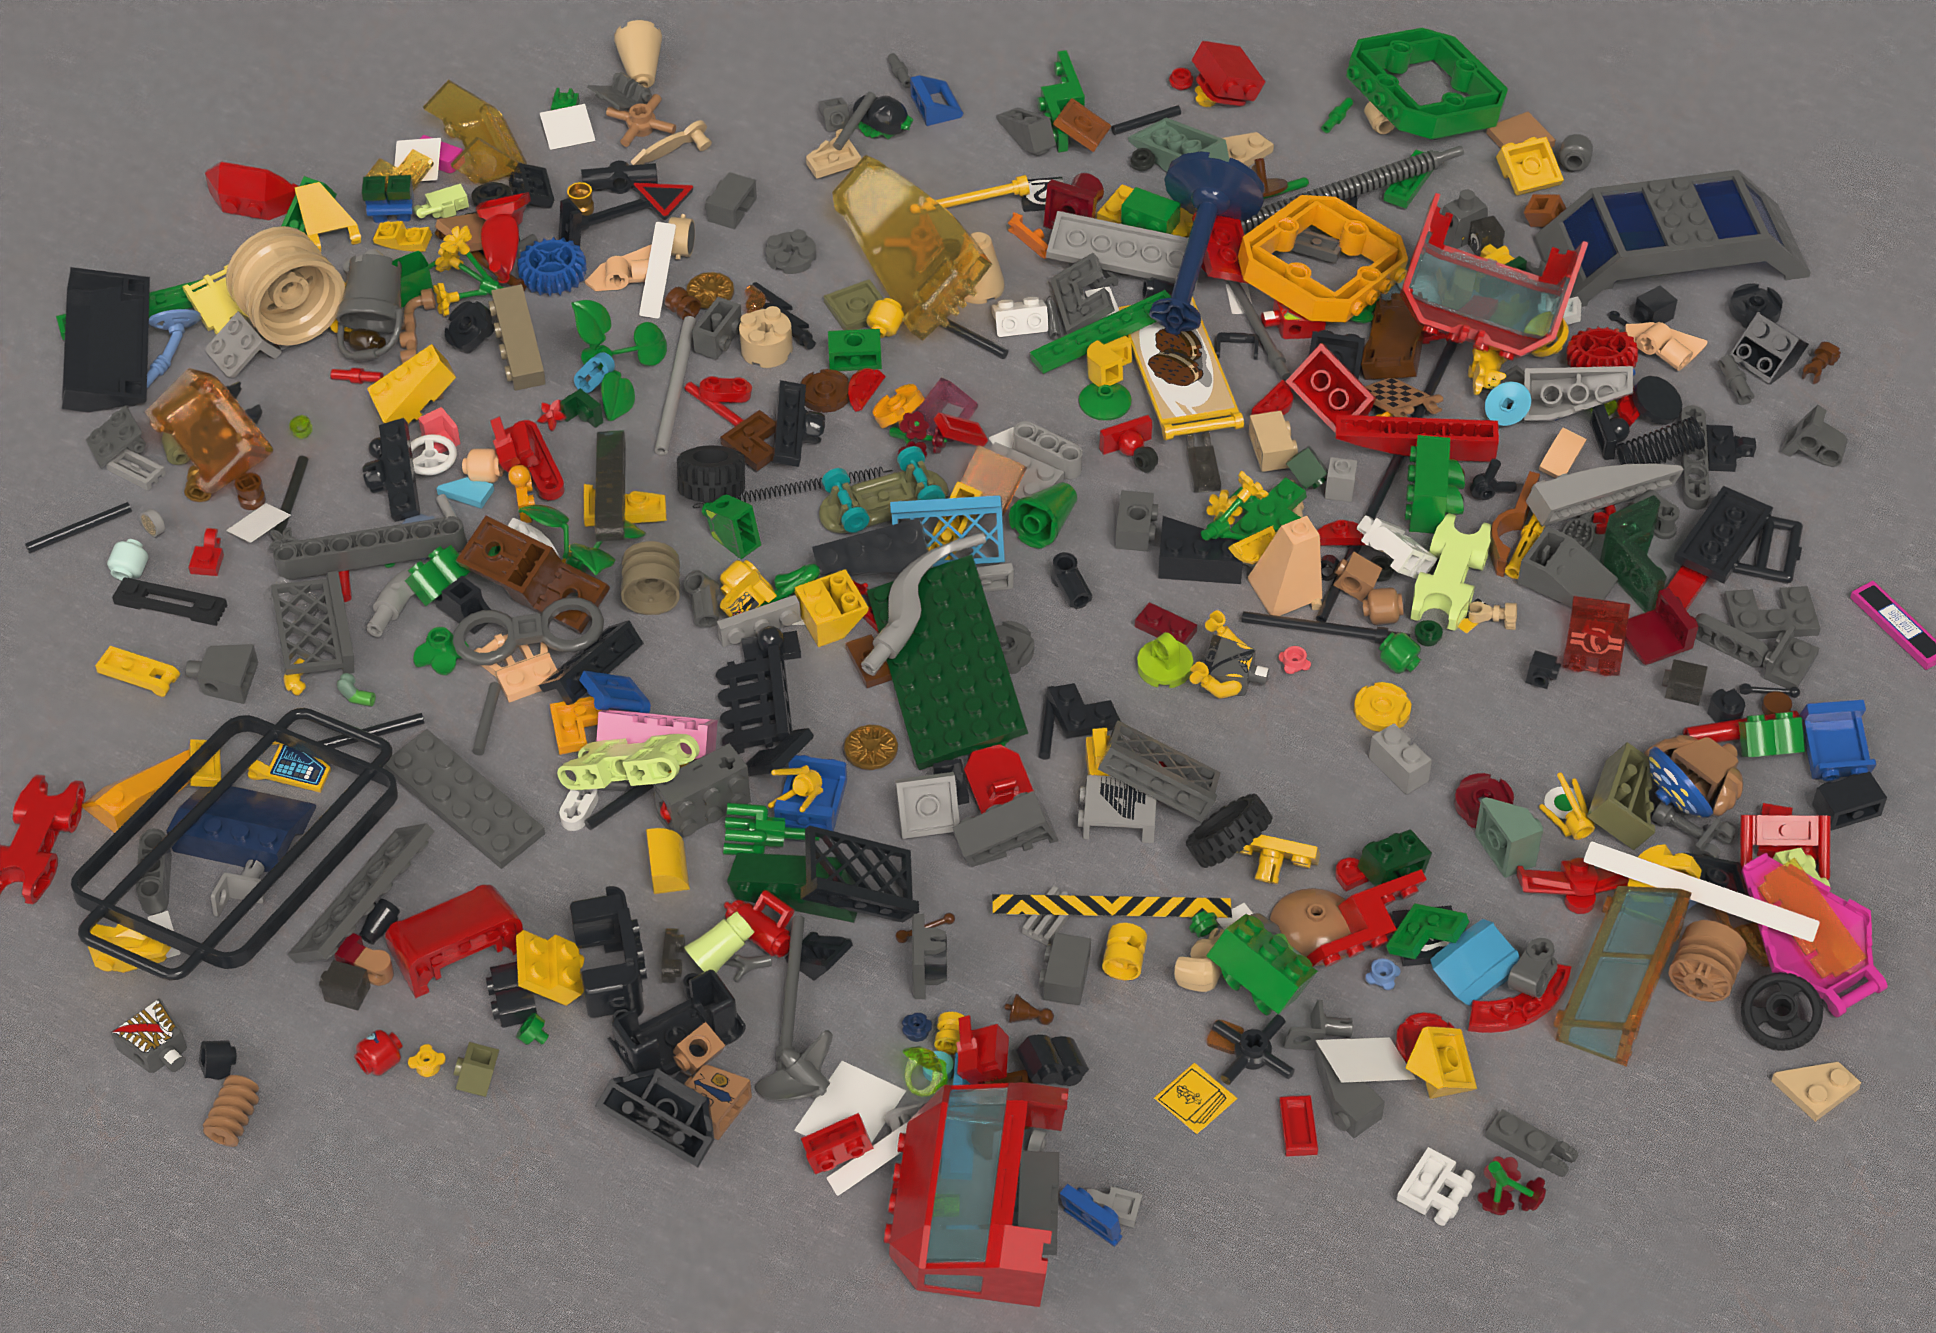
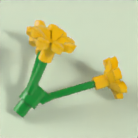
[433,225,505,317]
[1201,471,1280,540]

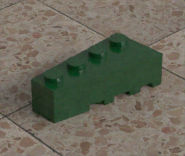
[727,853,858,923]

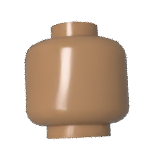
[1363,588,1404,625]

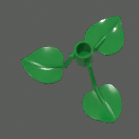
[571,300,667,421]
[518,505,646,575]

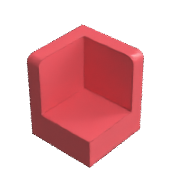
[418,407,461,453]

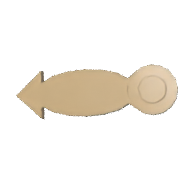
[631,120,712,165]

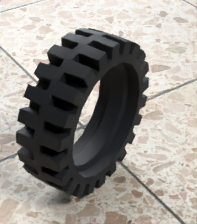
[1186,793,1273,868]

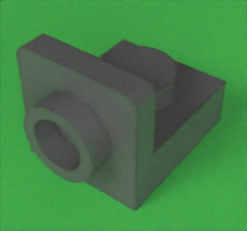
[818,97,850,132]

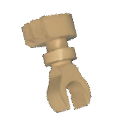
[1468,601,1517,630]

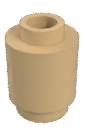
[1364,102,1395,134]

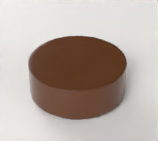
[1762,691,1792,715]

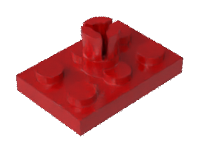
[1192,211,1249,284]

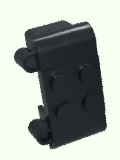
[570,886,647,1018]
[607,970,746,1076]

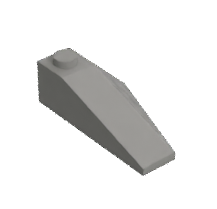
[1524,366,1633,421]

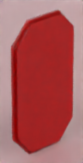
[964,744,1034,814]

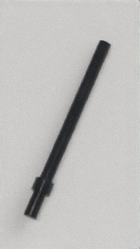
[1242,611,1411,644]

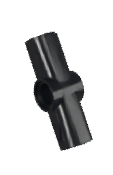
[581,160,658,194]

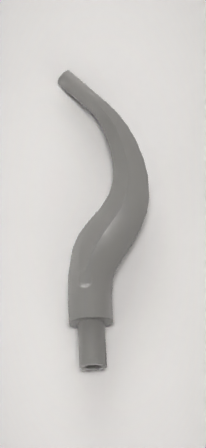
[367,494,462,637]
[861,532,987,676]

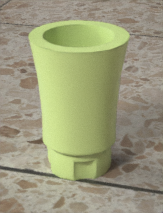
[684,912,754,973]

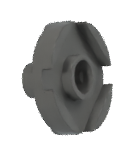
[765,229,816,274]
[995,621,1034,674]

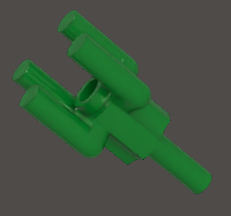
[723,803,819,855]

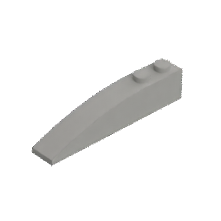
[1526,464,1684,527]

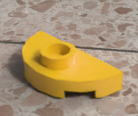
[1228,525,1276,564]

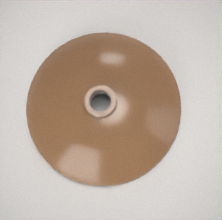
[1270,888,1351,966]

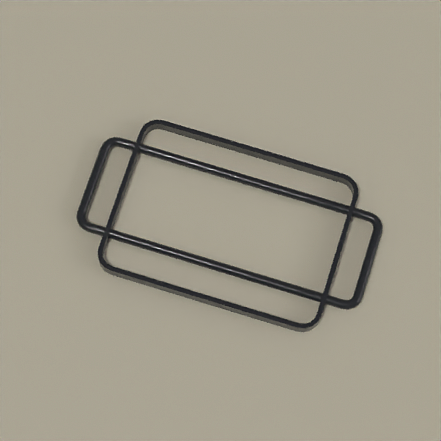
[71,708,398,981]

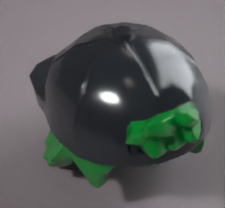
[853,95,914,140]

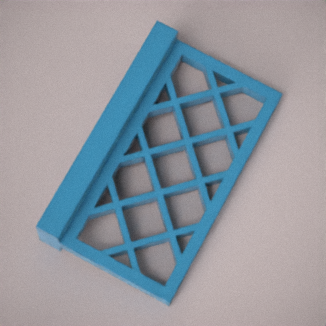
[890,495,1005,567]

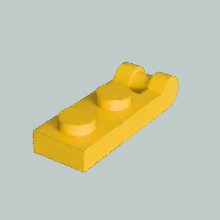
[95,646,180,697]

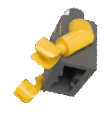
[1190,610,1269,699]

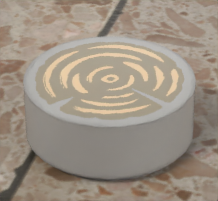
[140,509,165,537]

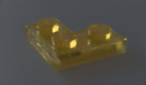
[365,149,434,191]

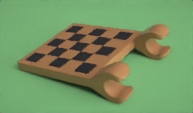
[1365,378,1444,417]

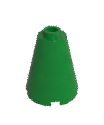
[1009,482,1077,549]

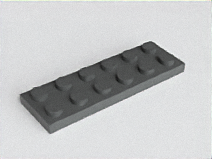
[384,729,545,869]
[288,823,434,963]

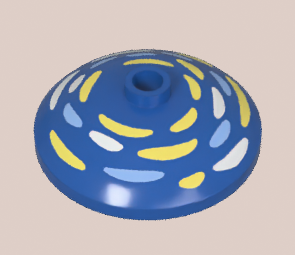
[1648,746,1713,818]

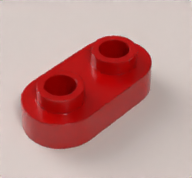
[699,376,752,403]

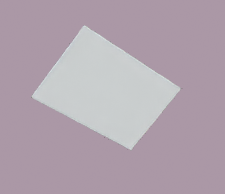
[1316,1037,1416,1083]

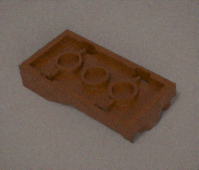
[1361,292,1428,380]

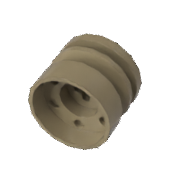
[621,541,680,615]

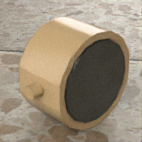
[668,214,695,260]

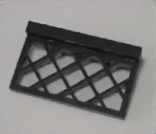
[801,826,919,923]

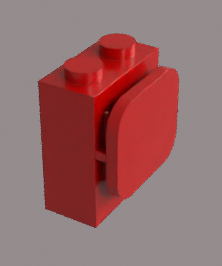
[1192,41,1265,106]

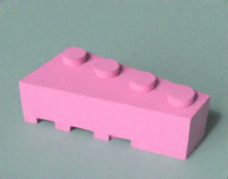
[596,709,718,761]

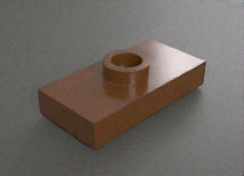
[845,634,892,688]

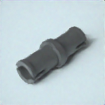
[1718,355,1754,405]

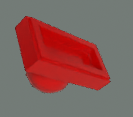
[1099,415,1152,456]

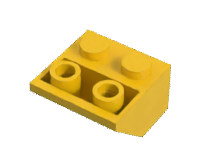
[794,569,869,647]

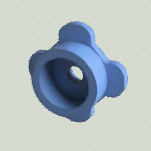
[1365,959,1401,990]

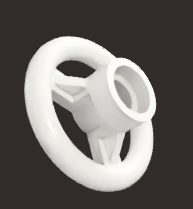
[411,434,457,476]

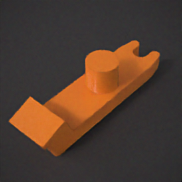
[1008,212,1048,259]

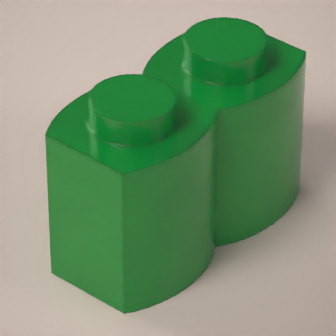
[405,545,471,606]
[1739,712,1805,757]

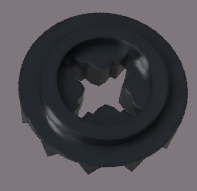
[471,182,512,206]

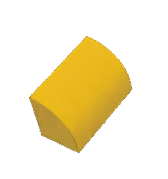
[646,828,690,894]

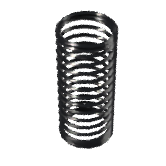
[1616,416,1705,465]

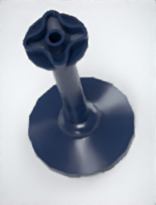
[1149,151,1265,335]

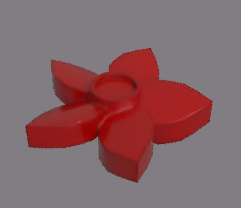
[537,399,567,431]

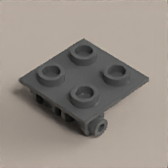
[587,72,652,111]
[85,405,146,468]

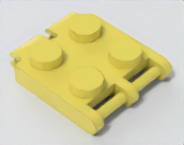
[182,264,249,335]

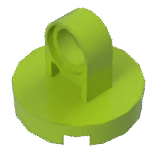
[1137,632,1194,688]

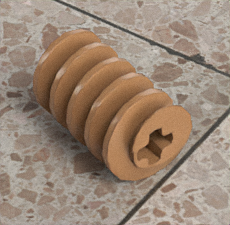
[203,1075,259,1147]

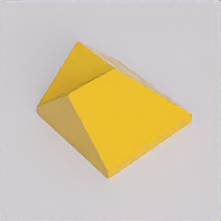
[1405,1027,1477,1099]

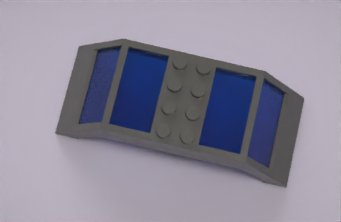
[1534,170,1811,307]

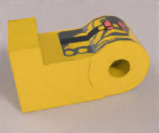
[720,569,777,617]

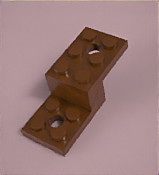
[456,515,610,634]

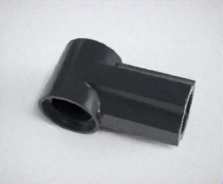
[1051,552,1092,609]

